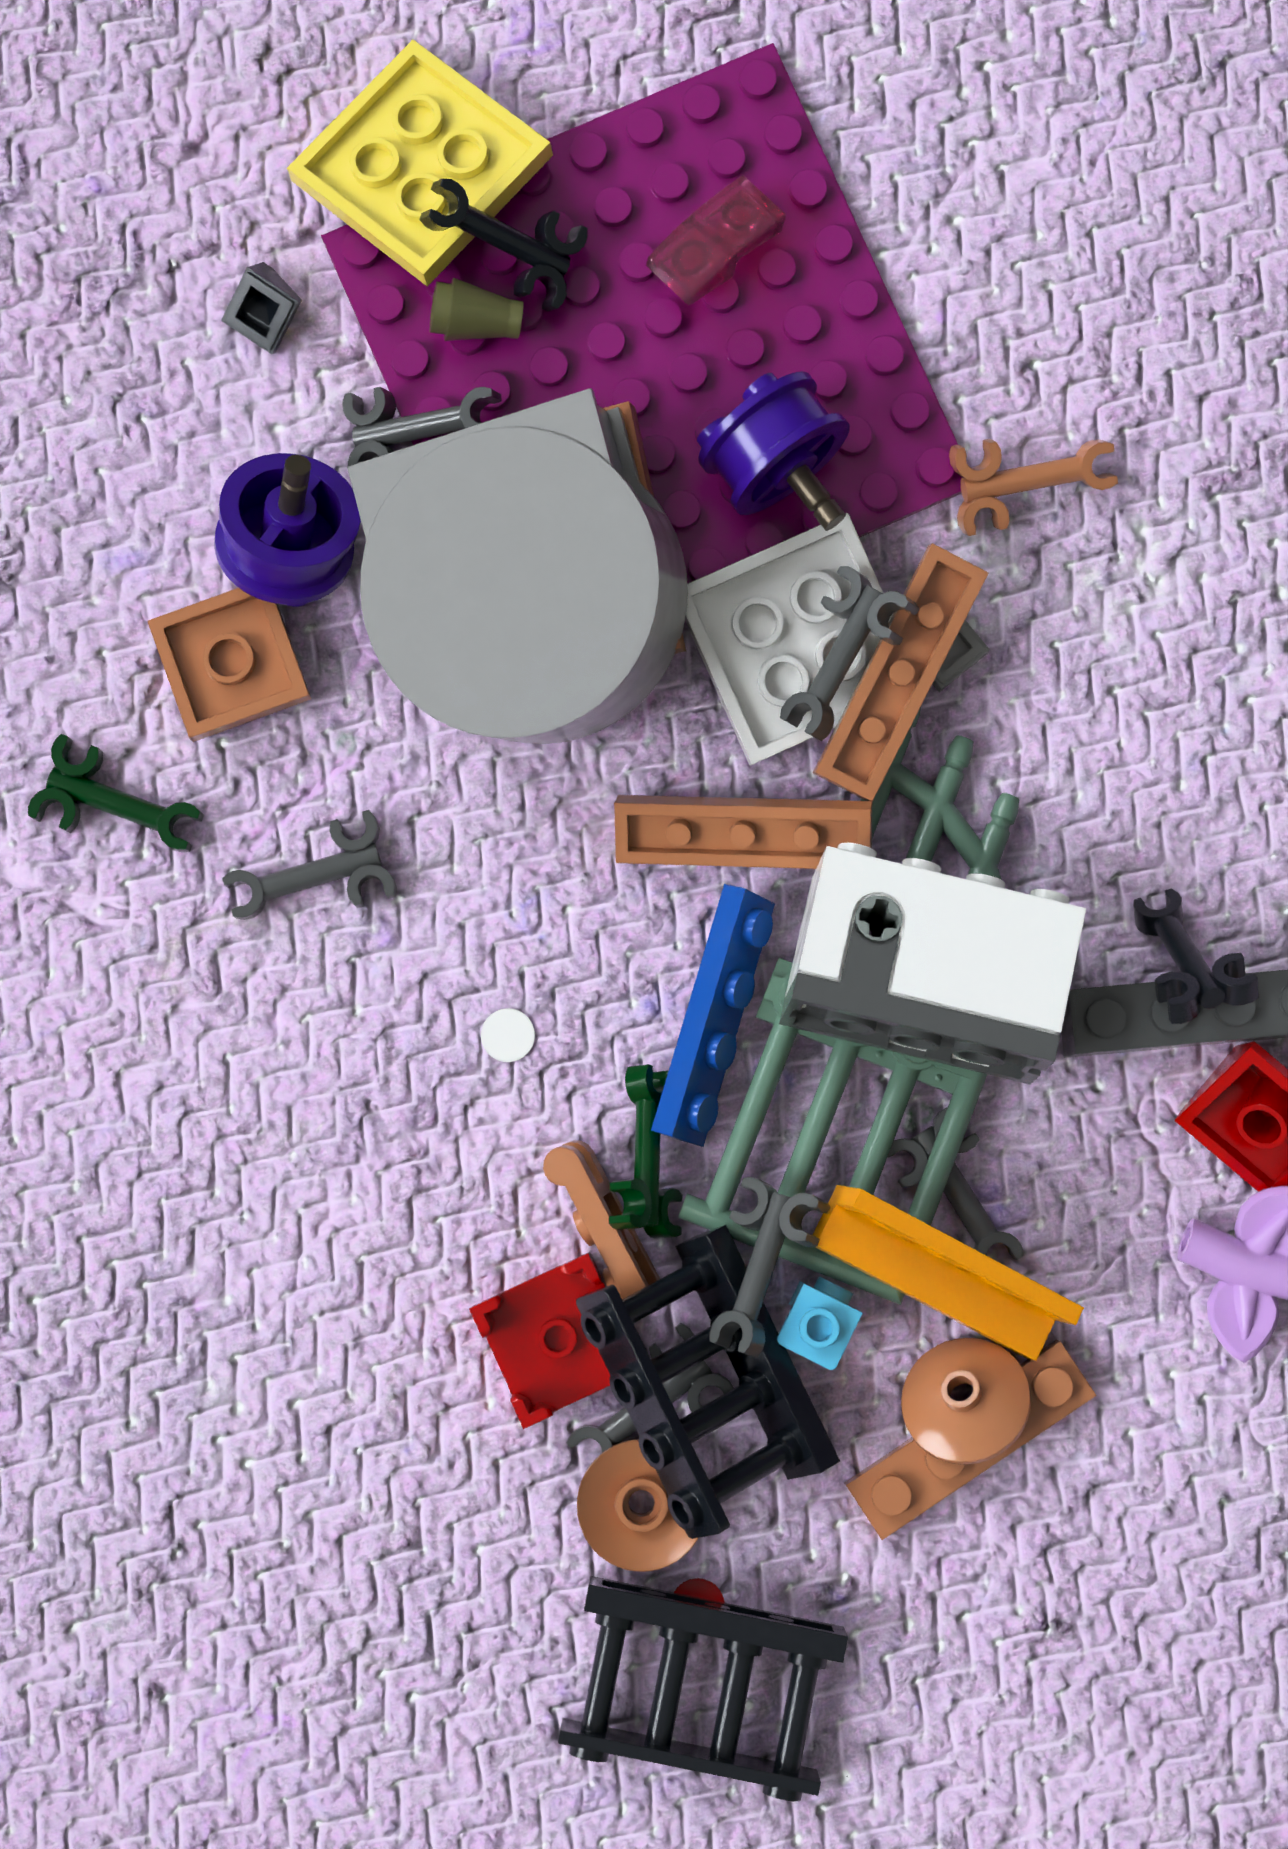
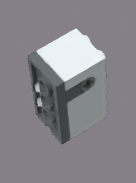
[779,843,1086,1085]

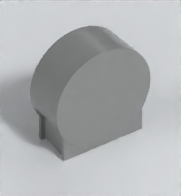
[347,388,688,744]

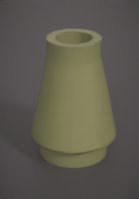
[429,278,523,341]

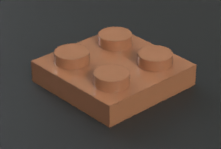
[147,588,312,742]

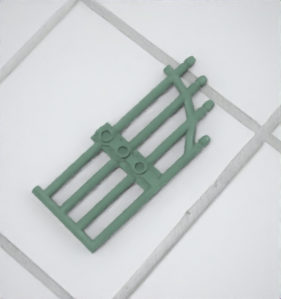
[678,707,1034,1305]

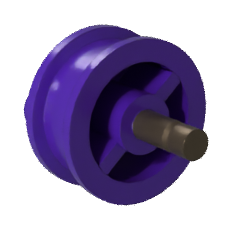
[697,371,850,531]
[214,453,361,607]

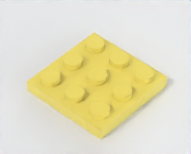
[287,39,553,286]

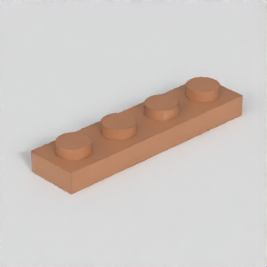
[813,543,989,801]
[614,795,872,869]
[844,1340,1097,1540]

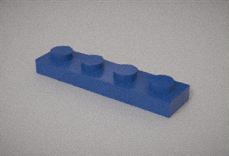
[651,884,775,1147]

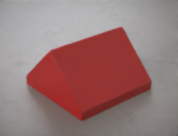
[1174,1041,1288,1192]

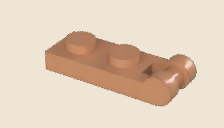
[543,1140,660,1299]

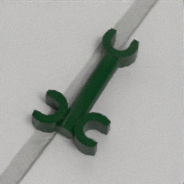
[28,734,204,852]
[609,1064,683,1239]

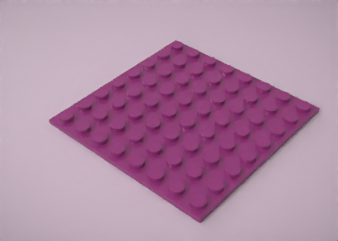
[321,43,964,584]

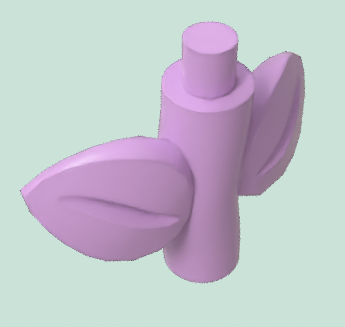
[1177,1186,1288,1363]

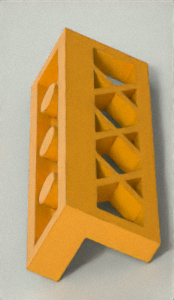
[812,1185,1084,1361]

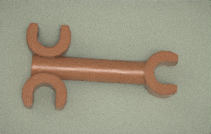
[949,439,1118,536]

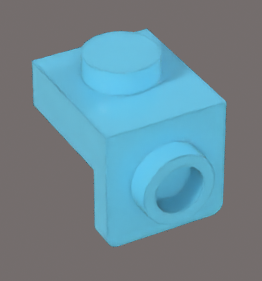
[777,1276,863,1370]

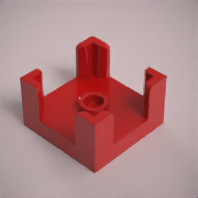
[469,1252,610,1429]

